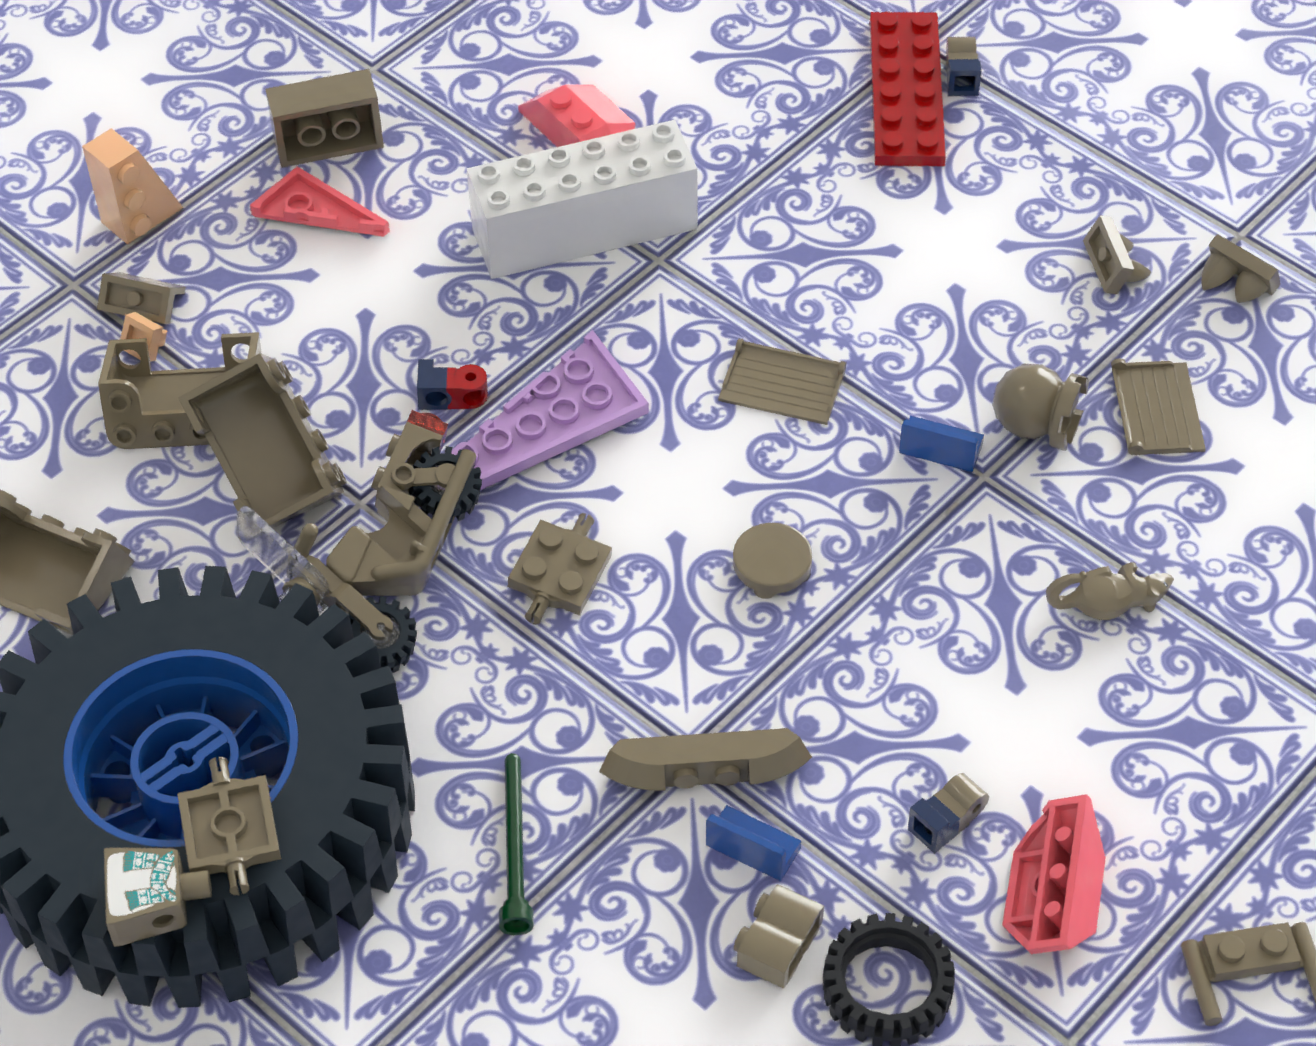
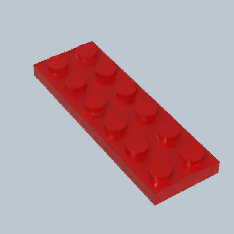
[870,12,946,166]

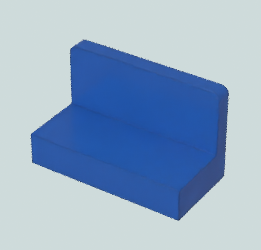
[899,416,984,472]
[706,805,801,881]

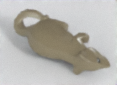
[1046,562,1174,620]

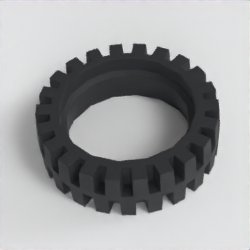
[823,913,955,1046]

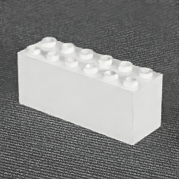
[467,120,698,279]

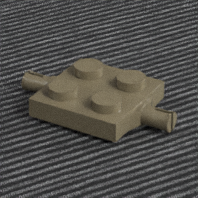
[507,513,612,625]
[177,757,281,895]

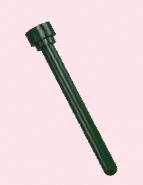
[499,753,534,935]

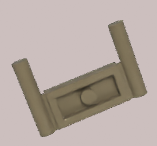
[1180,922,1316,1026]

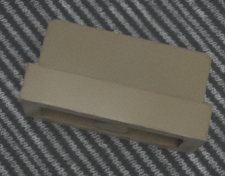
[97,272,186,324]

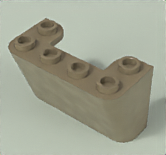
[98,332,262,449]
[178,353,347,537]
[0,489,135,635]

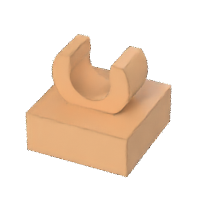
[120,312,168,362]

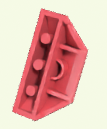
[518,84,635,147]
[1002,794,1106,954]

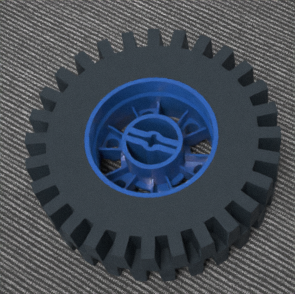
[0,566,415,1008]

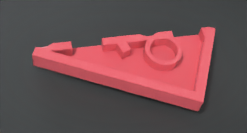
[250,166,390,237]

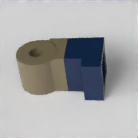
[946,37,981,96]
[908,773,989,854]

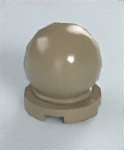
[992,364,1089,451]

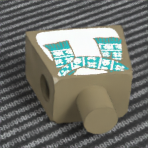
[104,848,212,947]

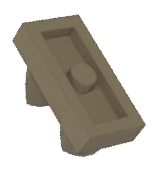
[1083,215,1151,294]
[1201,234,1281,303]

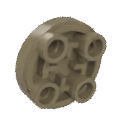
[733,523,812,599]

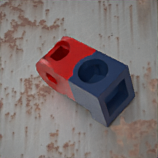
[417,359,488,410]

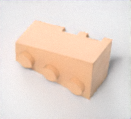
[82,128,183,245]

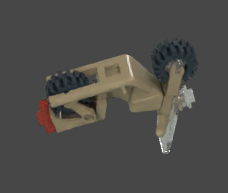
[236,410,482,673]

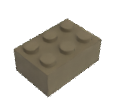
[265,69,384,168]

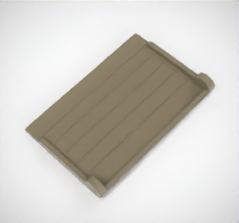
[718,338,847,425]
[1111,358,1206,455]

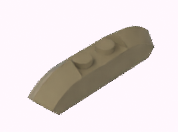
[599,728,812,791]

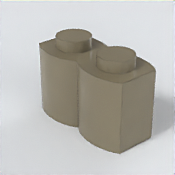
[733,884,824,989]

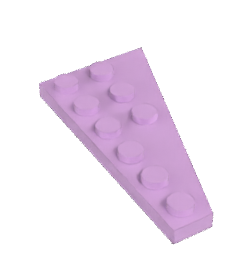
[452,330,649,490]

